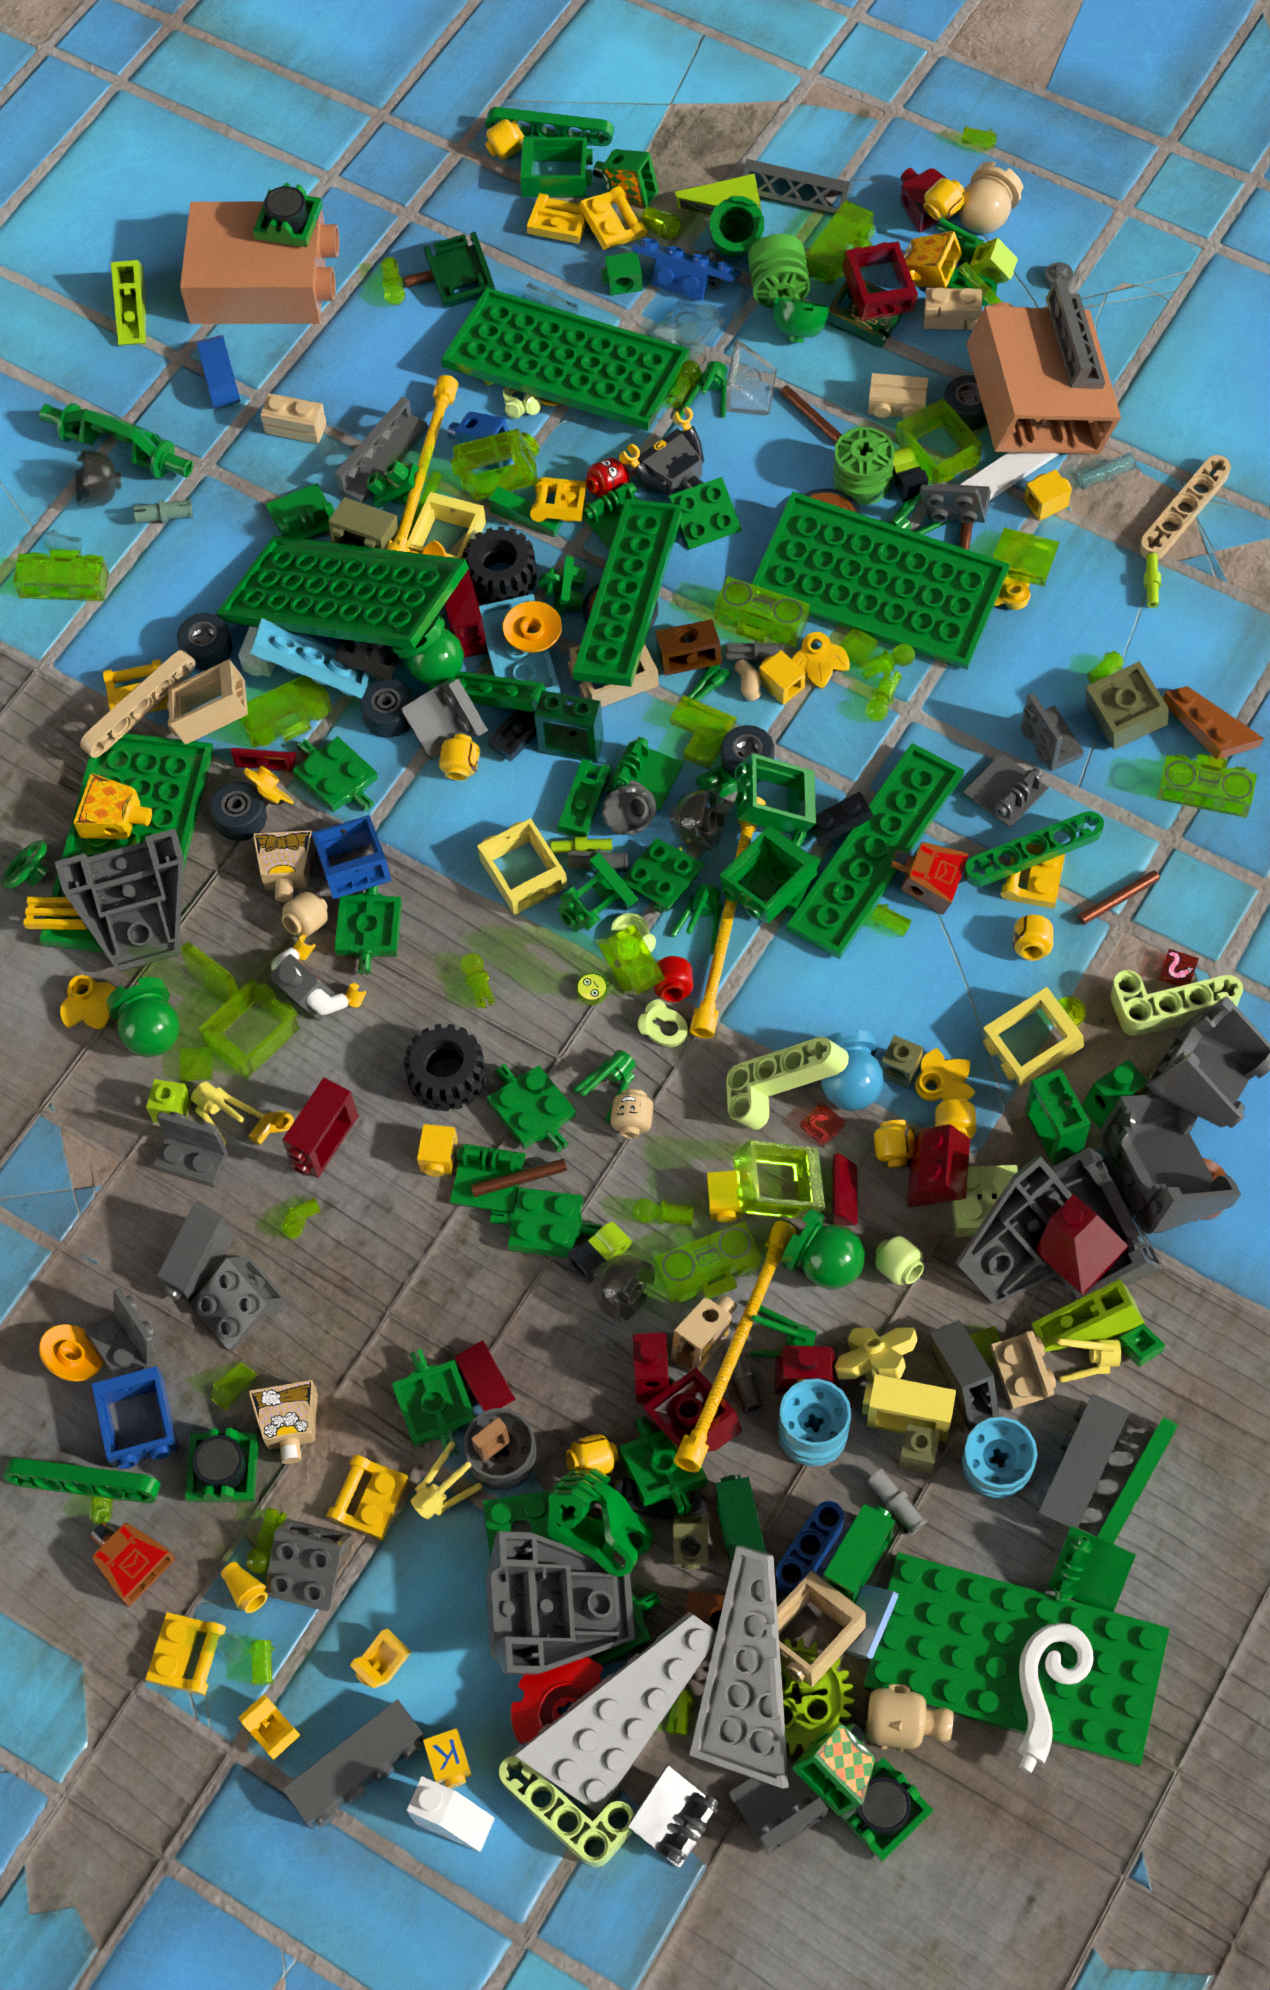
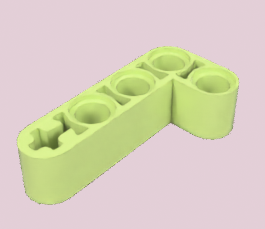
[1110,970,1243,1036]
[726,1037,849,1130]
[499,1755,634,1868]

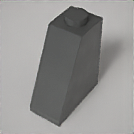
[157,1201,234,1303]
[929,1320,1000,1430]

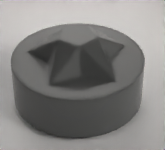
[1045,262,1073,288]

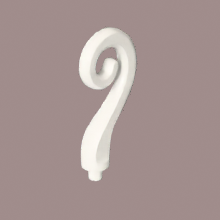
[1018,1623,1093,1774]

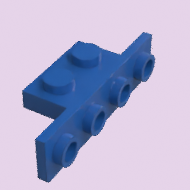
[631,238,742,301]

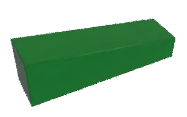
[489,486,562,537]

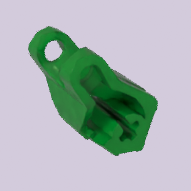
[547,1468,654,1577]

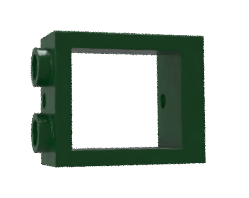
[534,690,604,764]
[715,1474,766,1570]

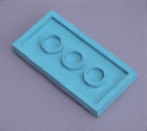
[479,594,560,709]
[250,619,371,698]

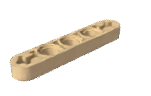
[1140,455,1231,560]
[80,650,196,758]

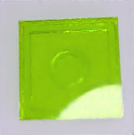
[992,527,1060,587]
[180,942,243,1011]

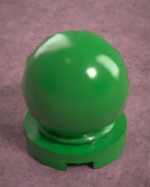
[709,196,764,257]
[392,614,464,686]
[106,977,180,1058]
[781,1209,865,1290]

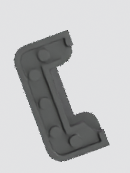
[1145,996,1270,1128]
[1099,1094,1241,1234]
[1051,1147,1162,1300]

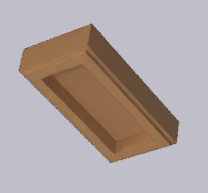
[471,1417,510,1462]

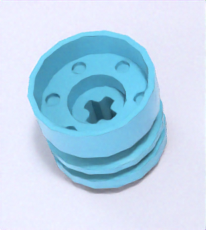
[778,1379,851,1467]
[962,1417,1038,1499]

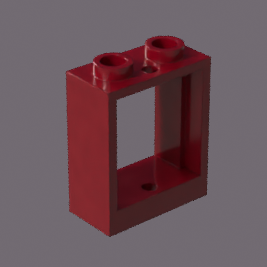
[842,241,918,321]
[444,569,488,659]
[282,1077,359,1178]

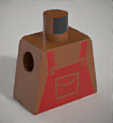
[890,842,969,915]
[90,1522,176,1608]

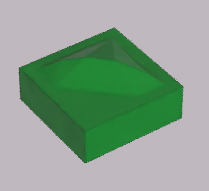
[696,766,737,802]
[1118,1323,1165,1367]

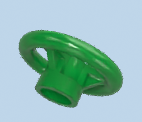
[1,840,47,889]

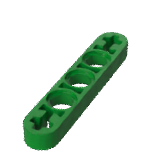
[485,107,615,146]
[964,811,1104,887]
[1097,1416,1179,1544]
[3,1458,161,1503]

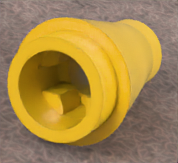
[221,1562,268,1613]

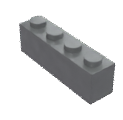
[1033,1393,1130,1536]
[283,1699,426,1829]

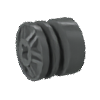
[463,1408,537,1490]

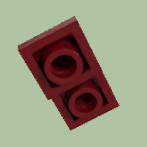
[455,1340,516,1412]

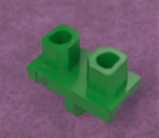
[366,459,419,508]
[538,555,587,616]

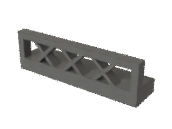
[743,159,854,215]
[1045,279,1105,389]
[334,396,428,504]

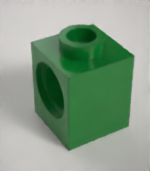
[601,252,643,296]

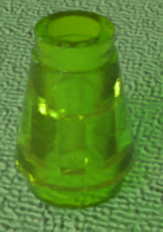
[641,207,682,239]

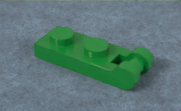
[557,759,612,837]

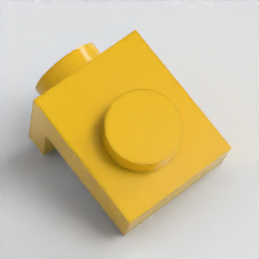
[350,1628,412,1688]
[238,1695,300,1760]

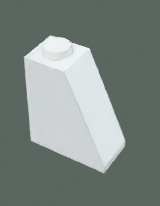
[407,1776,495,1853]

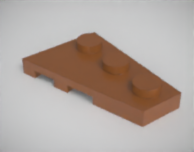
[1163,686,1264,760]

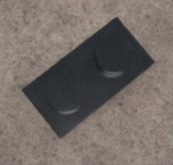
[487,708,537,762]
[811,791,874,846]

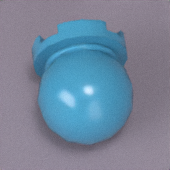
[821,1030,883,1111]

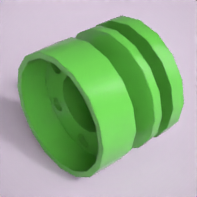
[747,234,810,309]
[833,427,895,505]

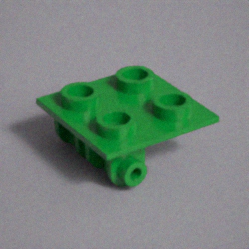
[669,477,742,550]
[582,482,639,550]
[265,483,334,539]
[605,737,684,811]
[622,837,705,914]
[450,1143,526,1213]
[1047,1526,1136,1612]

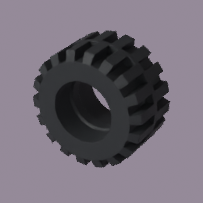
[462,527,537,604]
[404,1024,486,1111]

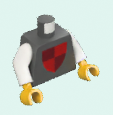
[269,935,367,1021]

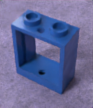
[312,815,392,899]
[92,1366,179,1469]

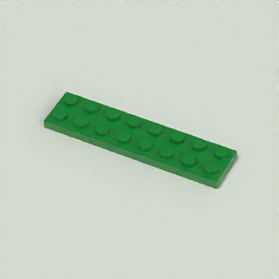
[572,499,683,687]
[787,743,964,959]

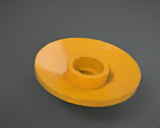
[503,601,562,653]
[39,1324,103,1381]

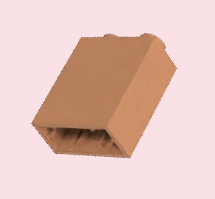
[180,201,340,324]
[966,302,1121,454]

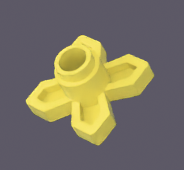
[835,1327,918,1385]

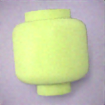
[875,1236,924,1285]

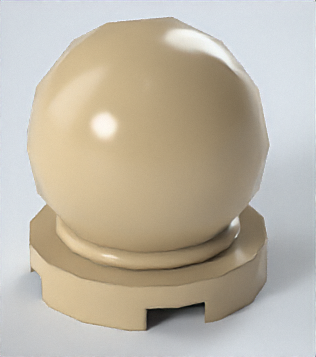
[958,162,1024,234]

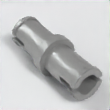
[866,1469,927,1536]

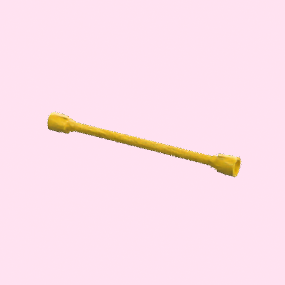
[386,375,458,552]
[689,797,766,1039]
[674,1221,798,1472]

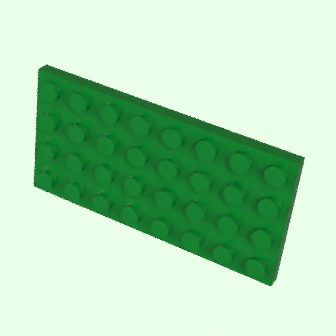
[441,287,690,431]
[749,491,1010,670]
[216,535,469,649]
[40,733,214,953]
[863,1552,1170,1768]

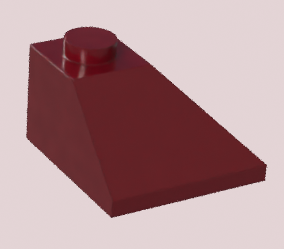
[1035,1194,1129,1296]
[643,1367,742,1452]

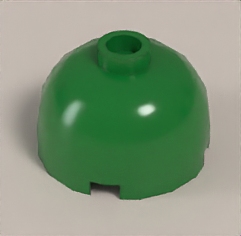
[773,297,829,343]

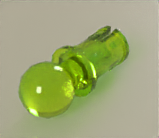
[380,257,406,306]
[665,360,702,408]
[859,643,915,680]
[865,669,902,722]
[460,952,495,1009]
[632,1198,694,1226]
[246,1508,287,1574]

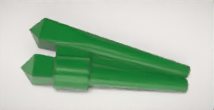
[683,664,730,708]

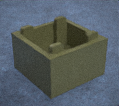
[329,497,398,549]
[1086,661,1168,750]

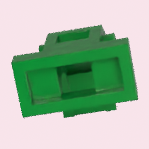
[556,852,639,933]

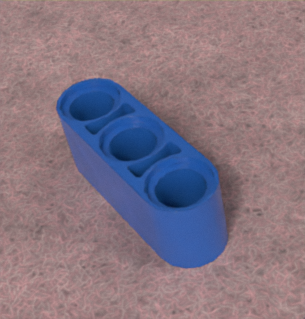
[196,335,241,408]
[776,1501,844,1596]

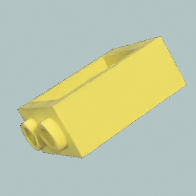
[407,492,486,559]
[477,818,568,915]
[982,987,1084,1087]
[862,1374,956,1442]

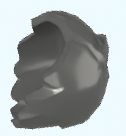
[602,780,657,835]

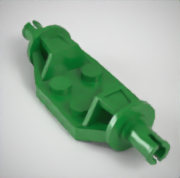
[39,403,193,478]

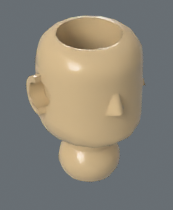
[866,1684,953,1752]

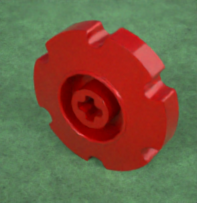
[511,1657,603,1744]

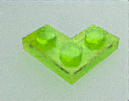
[670,695,737,770]

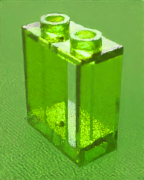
[895,398,983,485]
[451,428,538,501]
[595,923,665,995]
[198,978,300,1080]
[733,1140,825,1219]

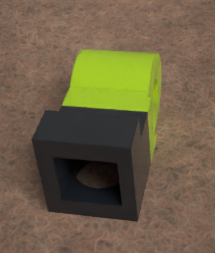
[892,446,929,503]
[568,1222,632,1285]

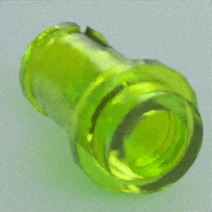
[961,126,997,151]
[1086,651,1125,684]
[870,903,912,937]
[247,1640,275,1685]
[665,1690,696,1736]

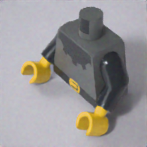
[619,407,705,496]

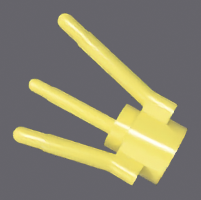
[191,1082,264,1146]
[1057,1339,1121,1383]
[410,1441,482,1520]

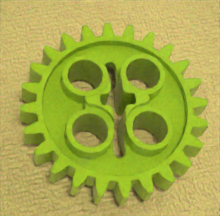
[781,1638,854,1757]

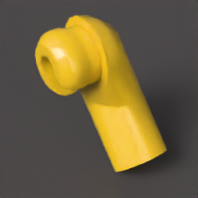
[248,1111,294,1146]

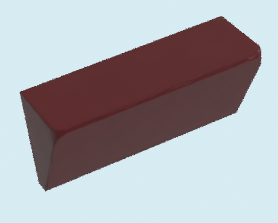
[230,748,297,772]
[832,1153,858,1226]

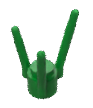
[936,218,985,265]
[679,361,730,418]
[888,493,951,535]
[670,884,723,955]
[573,1049,636,1123]
[750,1305,817,1358]

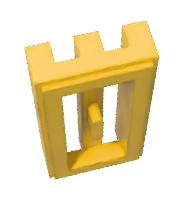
[23,897,87,930]

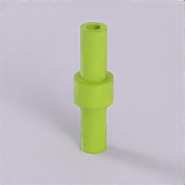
[1143,553,1161,608]
[551,836,612,853]

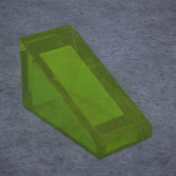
[211,1361,257,1411]

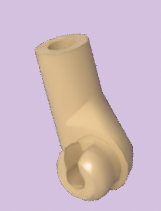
[735,660,761,701]

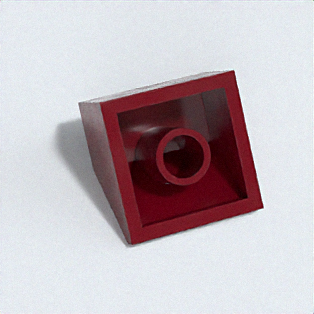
[907,1124,970,1207]

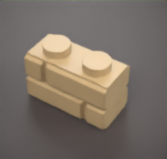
[924,288,982,330]
[868,373,928,421]
[261,393,326,444]

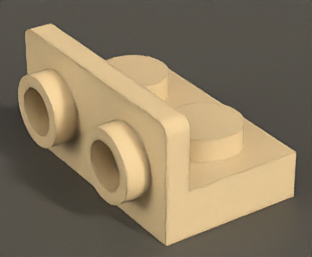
[989,1330,1056,1410]

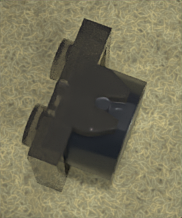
[335,639,402,680]

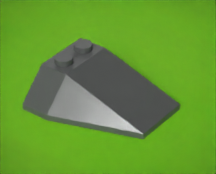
[55,829,184,972]
[956,1154,1072,1306]
[486,1531,635,1675]

